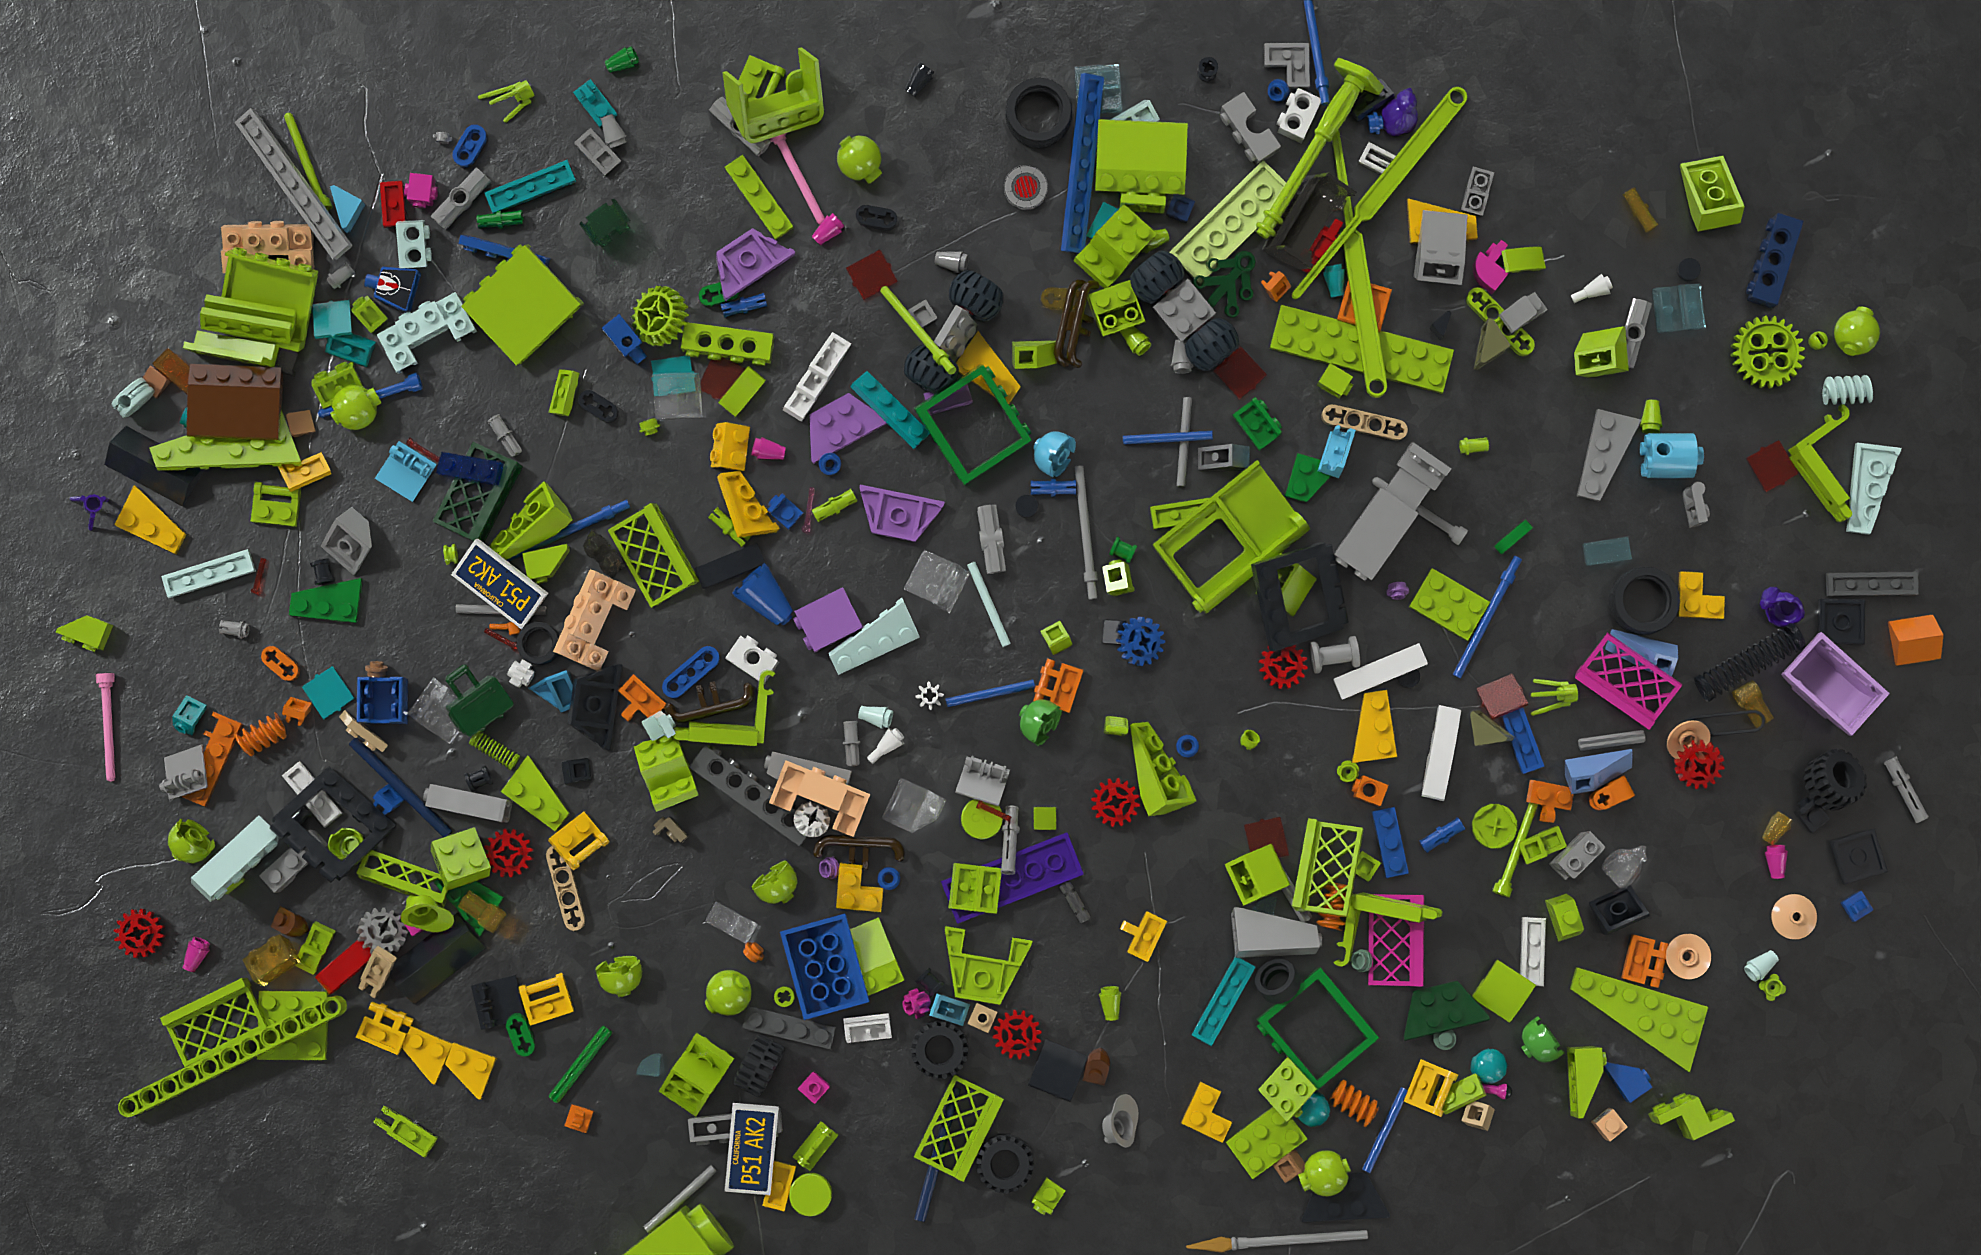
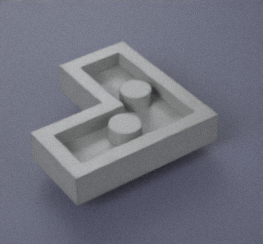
[1264,43,1310,89]

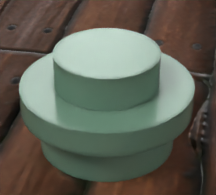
[1351,949,1372,972]
[1433,1030,1456,1050]

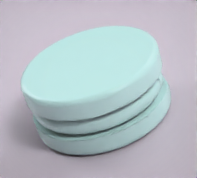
[111,377,155,418]

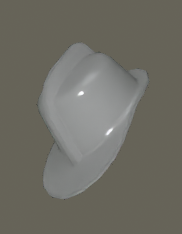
[1102,1094,1139,1148]

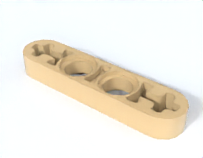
[1321,405,1408,441]
[546,846,586,931]

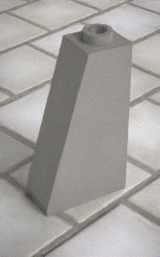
[764,752,852,815]
[423,784,513,823]
[1231,907,1322,958]

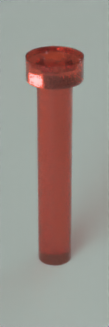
[405,437,440,462]
[250,558,266,594]
[484,628,517,651]
[976,800,1012,822]

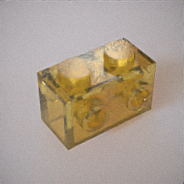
[242,934,301,987]

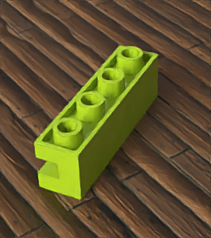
[200,295,296,344]

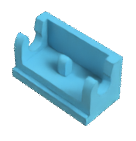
[1318,425,1356,478]

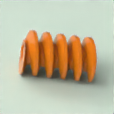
[234,712,287,757]
[1317,882,1347,931]
[1328,1080,1379,1127]

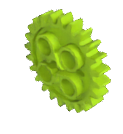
[1731,315,1805,389]

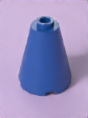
[732,563,793,625]

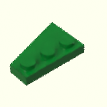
[289,578,363,623]
[433,873,504,936]

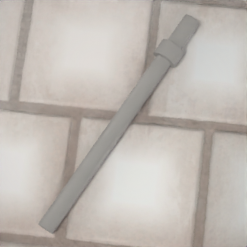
[1074,466,1098,600]

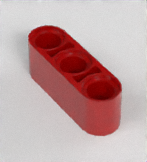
[315,940,371,995]

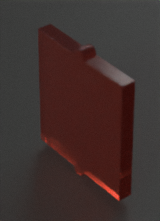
[846,249,898,300]
[1213,346,1267,400]
[697,357,746,399]
[1746,440,1798,492]
[1476,674,1528,720]
[1244,817,1289,858]

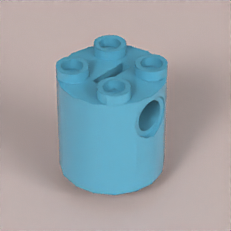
[1640,433,1704,478]

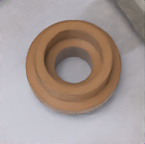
[365,661,388,677]

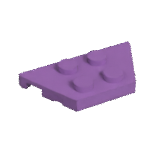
[716,228,795,301]
[809,393,887,464]
[860,485,945,542]

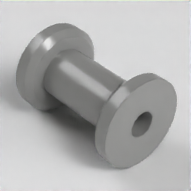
[1310,636,1360,673]

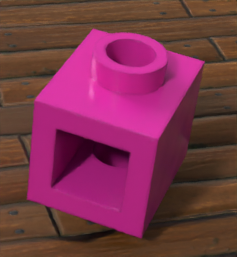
[404,173,438,209]

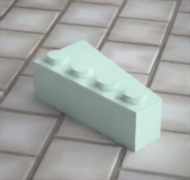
[191,816,278,902]

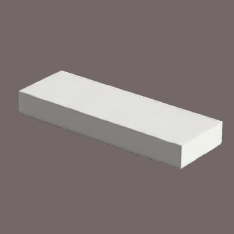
[282,761,343,828]
[1520,917,1546,986]

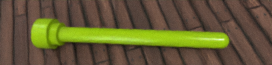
[284,113,333,211]
[1492,803,1538,898]

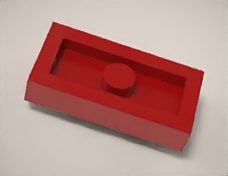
[380,180,406,228]

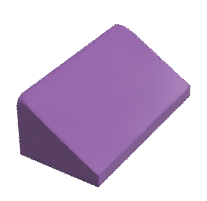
[924,384,973,415]

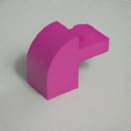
[1473,240,1509,294]

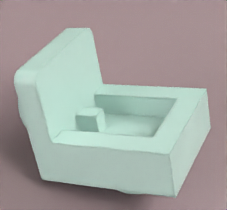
[642,711,676,741]

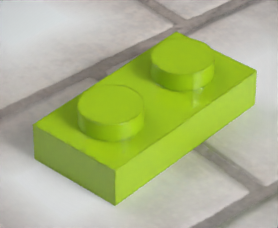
[549,370,580,416]
[1435,1073,1487,1114]

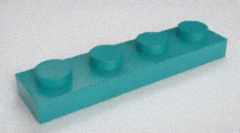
[485,160,576,213]
[850,371,930,449]
[1191,957,1255,1046]

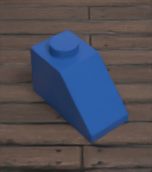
[1603,1062,1652,1103]

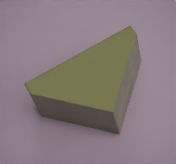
[1470,710,1515,746]

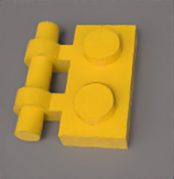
[356,1001,414,1055]

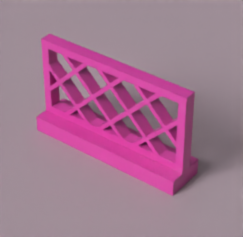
[1575,632,1682,730]
[1368,894,1424,986]

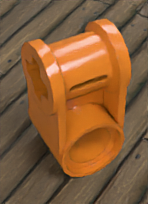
[1589,775,1635,810]

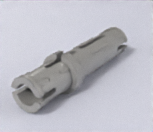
[1884,756,1929,823]
[1001,806,1020,875]

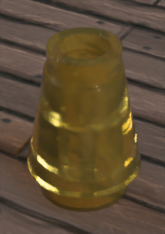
[1762,811,1793,845]

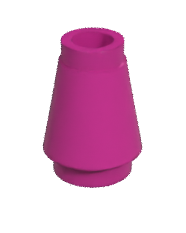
[812,213,845,245]
[752,437,786,460]
[1765,845,1788,879]
[183,937,210,972]

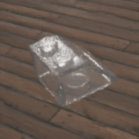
[652,373,703,421]

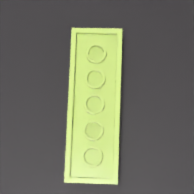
[1169,160,1286,285]

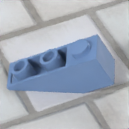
[1605,629,1678,677]
[1565,749,1632,794]

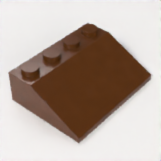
[187,364,284,440]

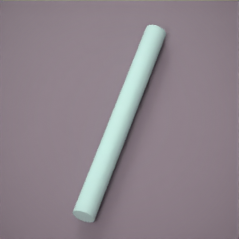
[967,562,1011,647]

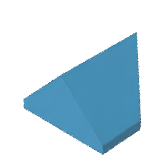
[528,670,574,712]

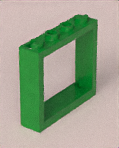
[913,364,1032,485]
[1256,967,1379,1091]

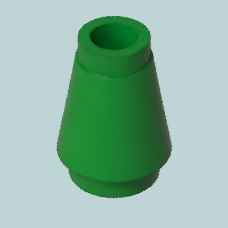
[605,46,639,73]

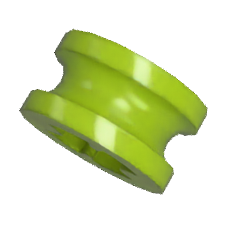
[443,544,458,565]
[774,986,795,1007]

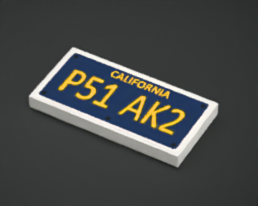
[451,539,548,630]
[725,1103,779,1195]

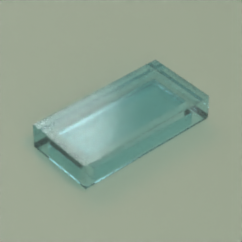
[1582,537,1632,566]

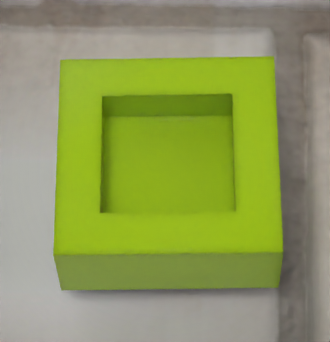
[1356,851,1381,882]

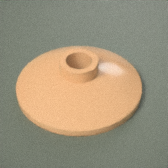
[1667,720,1710,760]
[1771,894,1817,939]
[1666,934,1711,979]

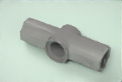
[709,97,771,156]
[431,168,491,230]
[1625,298,1652,369]
[977,505,1006,574]

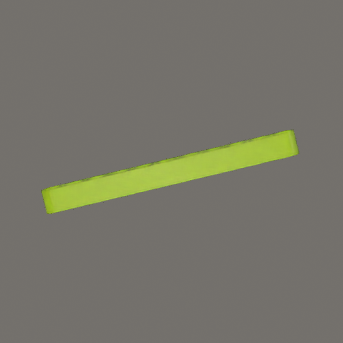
[118,996,347,1117]

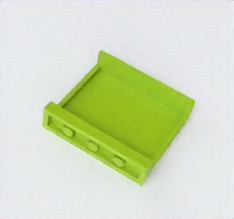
[461,244,584,366]
[220,247,318,352]

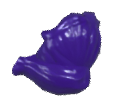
[1382,88,1418,136]
[1760,587,1805,627]

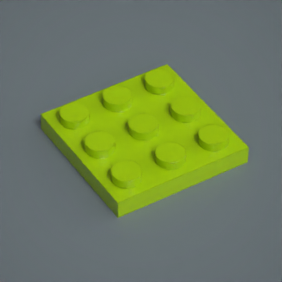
[257,991,329,1060]

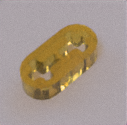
[1041,287,1080,311]

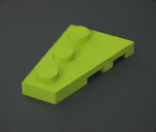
[501,755,570,832]

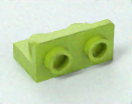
[1120,192,1166,213]
[312,362,363,409]

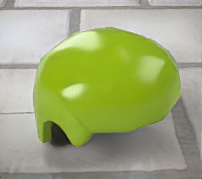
[327,828,364,861]

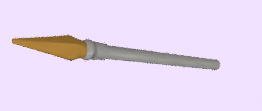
[1186,1230,1368,1252]

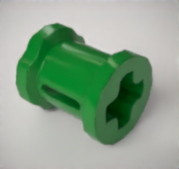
[1109,536,1137,564]

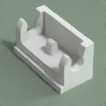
[843,1013,892,1043]

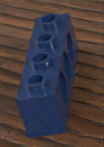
[1746,213,1804,309]

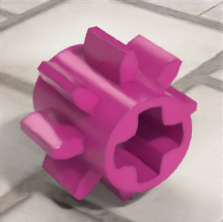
[903,988,931,1019]

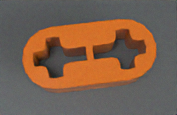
[261,646,300,681]

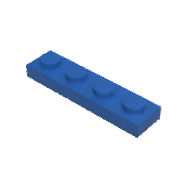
[458,235,550,267]

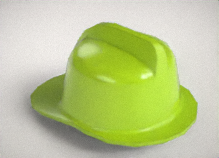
[400,895,454,932]

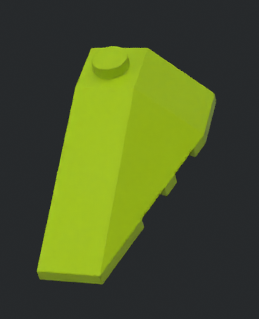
[489,481,572,560]
[1130,722,1196,816]

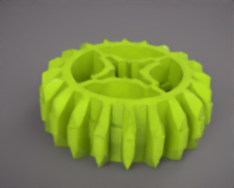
[630,286,689,346]

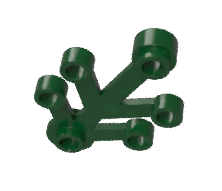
[1192,251,1256,322]

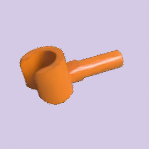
[489,622,521,636]

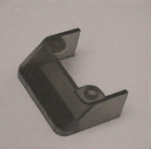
[1262,172,1357,269]

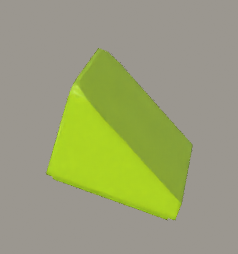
[1040,621,1072,655]
[1033,807,1056,830]

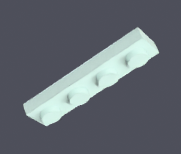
[161,549,256,598]

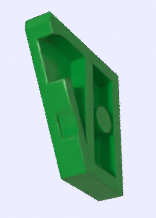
[1285,453,1330,503]

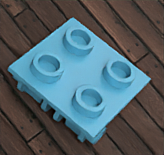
[375,441,437,502]

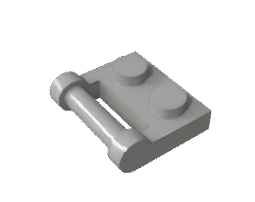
[1682,482,1710,528]

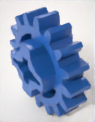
[1116,617,1165,666]

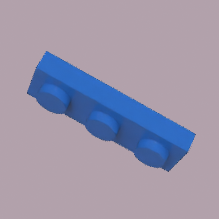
[1499,703,1544,774]
[1372,807,1409,878]

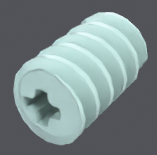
[1822,375,1873,405]

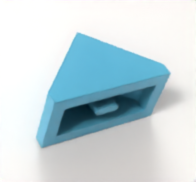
[330,185,366,233]
[929,993,970,1026]

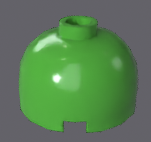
[1019,699,1062,746]
[1521,1016,1565,1063]

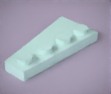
[1846,443,1902,535]
[828,598,920,675]

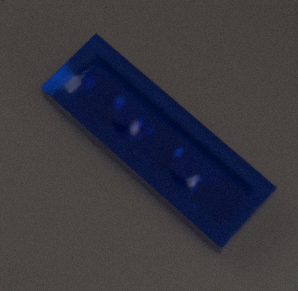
[436,452,504,486]

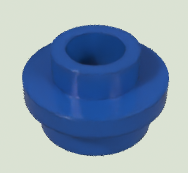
[1268,79,1290,101]
[1368,112,1383,134]
[818,452,841,475]
[1176,735,1199,758]
[878,867,900,890]

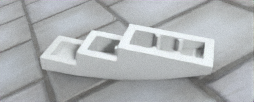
[783,332,851,422]
[1333,643,1428,699]
[1421,705,1461,801]

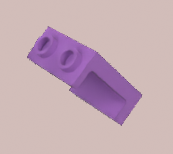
[793,587,863,653]

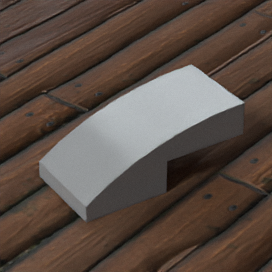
[574,128,621,176]

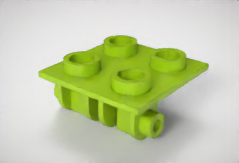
[1258,1057,1317,1122]

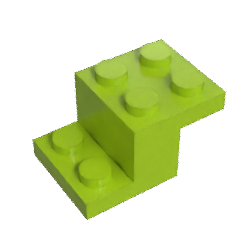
[1073,204,1157,289]
[634,735,699,812]
[659,1033,734,1117]
[1648,1093,1735,1140]

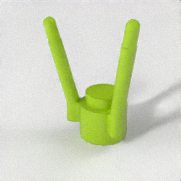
[478,80,535,123]
[1531,679,1578,716]

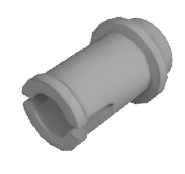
[326,262,355,290]
[219,620,250,639]

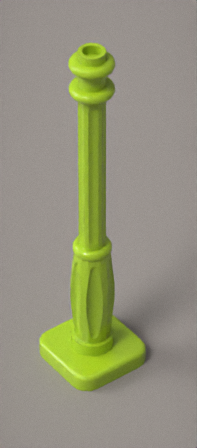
[1256,58,1384,239]

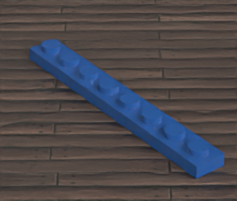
[1061,73,1104,254]

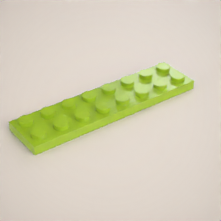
[1270,305,1454,394]

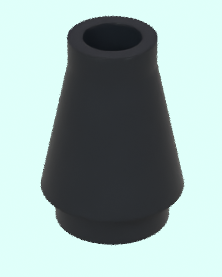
[905,62,934,97]

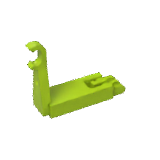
[1788,404,1852,522]
[673,669,776,746]
[1333,892,1442,966]

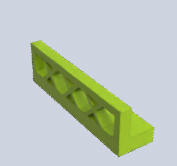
[183,331,279,367]
[357,850,448,908]

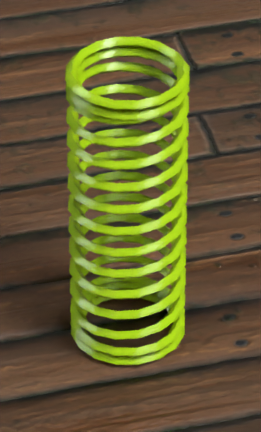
[469,731,520,770]

